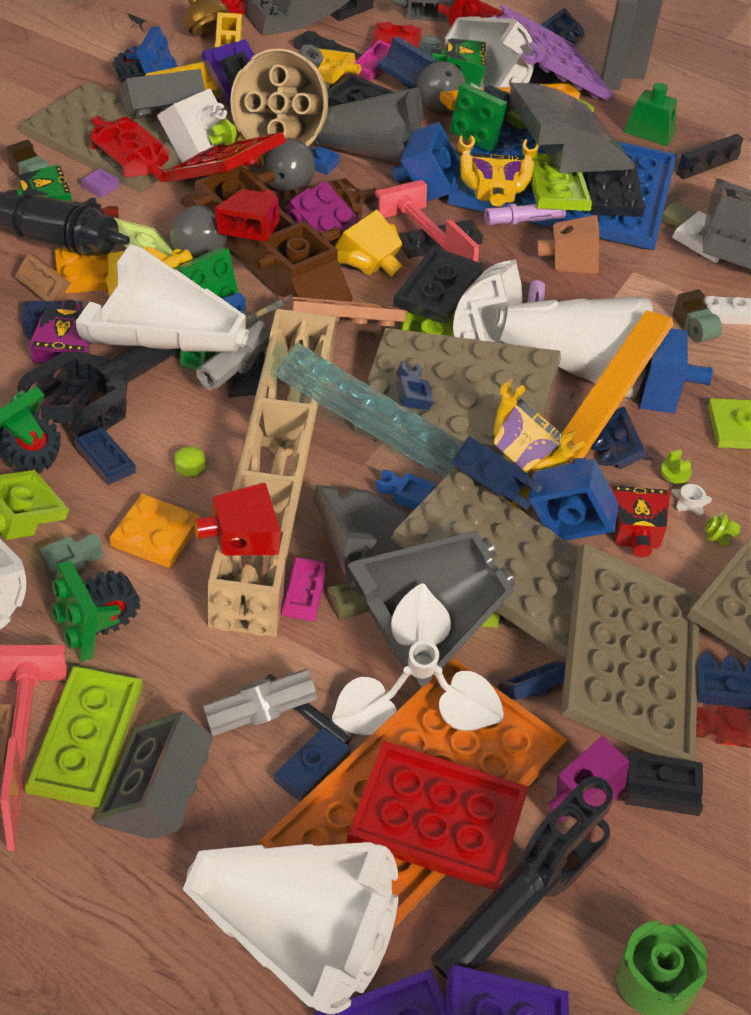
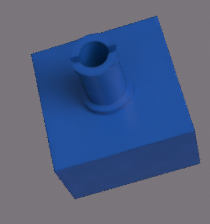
[392,122,460,202]
[639,328,713,414]
[528,458,619,541]

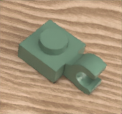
[39,534,104,580]

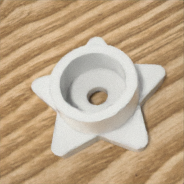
[671,484,712,516]

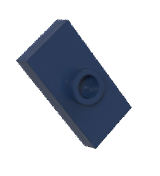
[75,427,136,485]
[497,661,566,700]
[274,728,351,802]

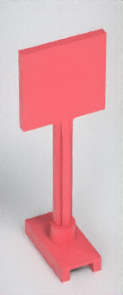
[375,180,479,262]
[0,645,68,851]

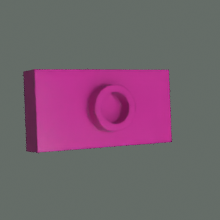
[354,40,390,81]
[282,557,328,621]

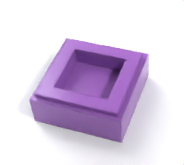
[81,168,120,198]

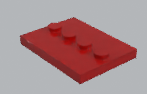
[165,132,286,182]
[346,740,529,891]

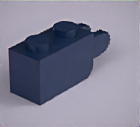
[451,436,543,510]

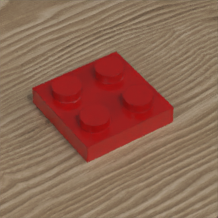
[371,22,422,48]

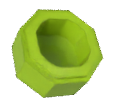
[175,446,205,477]

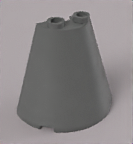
[315,87,423,164]
[313,485,409,597]
[348,531,515,688]

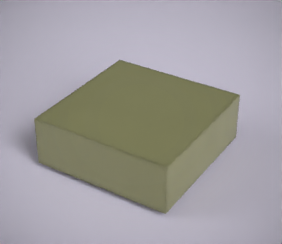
[661,201,696,229]
[326,582,369,620]

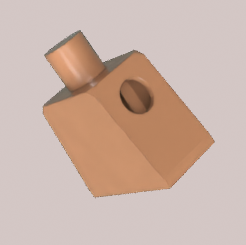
[537,215,599,274]

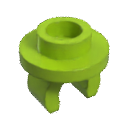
[208,118,237,146]
[660,449,692,484]
[704,512,741,547]

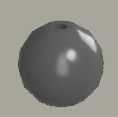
[416,61,466,113]
[262,137,315,193]
[170,205,227,259]

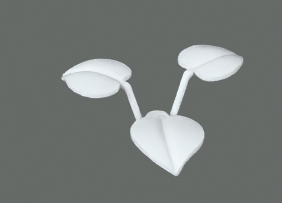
[332,583,504,736]

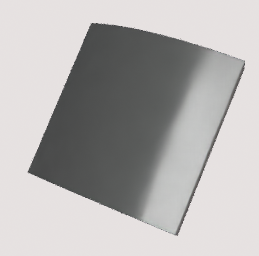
[244,0,350,35]
[601,0,663,90]
[509,82,635,173]
[702,178,751,269]

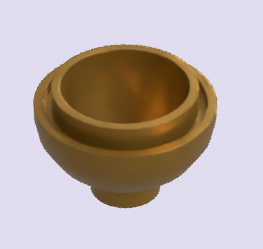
[184,0,230,36]

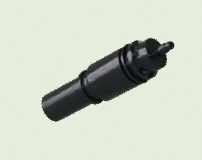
[0,192,130,256]

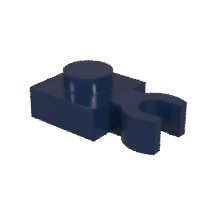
[396,361,434,411]

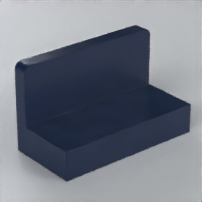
[377,36,437,88]

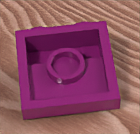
[284,181,360,244]

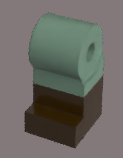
[7,139,50,177]
[672,289,722,343]

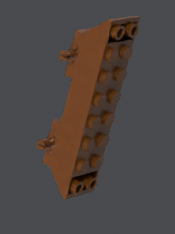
[181,165,353,302]

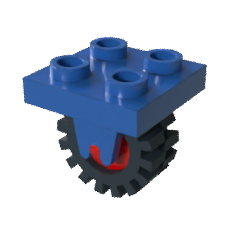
[113,26,177,84]

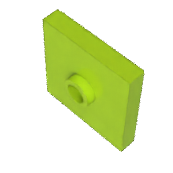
[707,398,751,449]

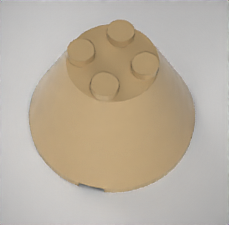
[230,48,328,146]

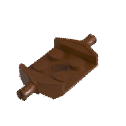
[281,178,378,220]

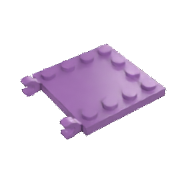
[492,4,614,101]

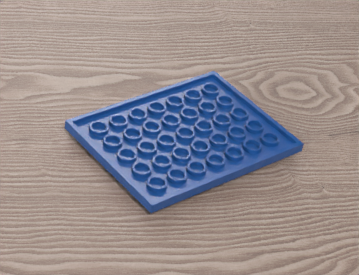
[448,120,677,250]

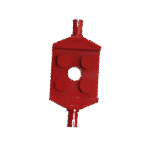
[437,0,504,28]
[90,115,169,182]

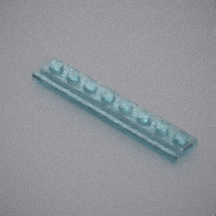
[274,343,492,491]

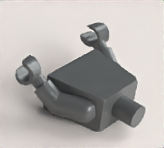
[394,0,455,22]

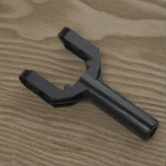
[17,346,181,438]
[430,776,613,981]

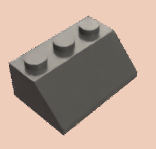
[117,69,205,118]
[94,711,214,839]

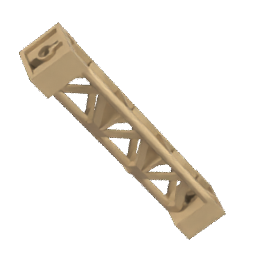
[208,309,336,637]

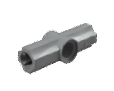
[196,320,271,391]
[203,669,317,736]

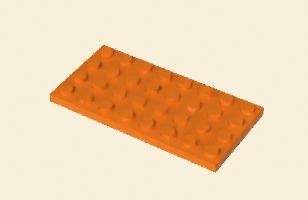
[259,658,568,931]

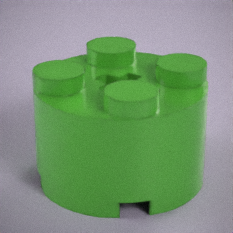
[615,921,708,1015]

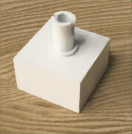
[157,88,227,162]

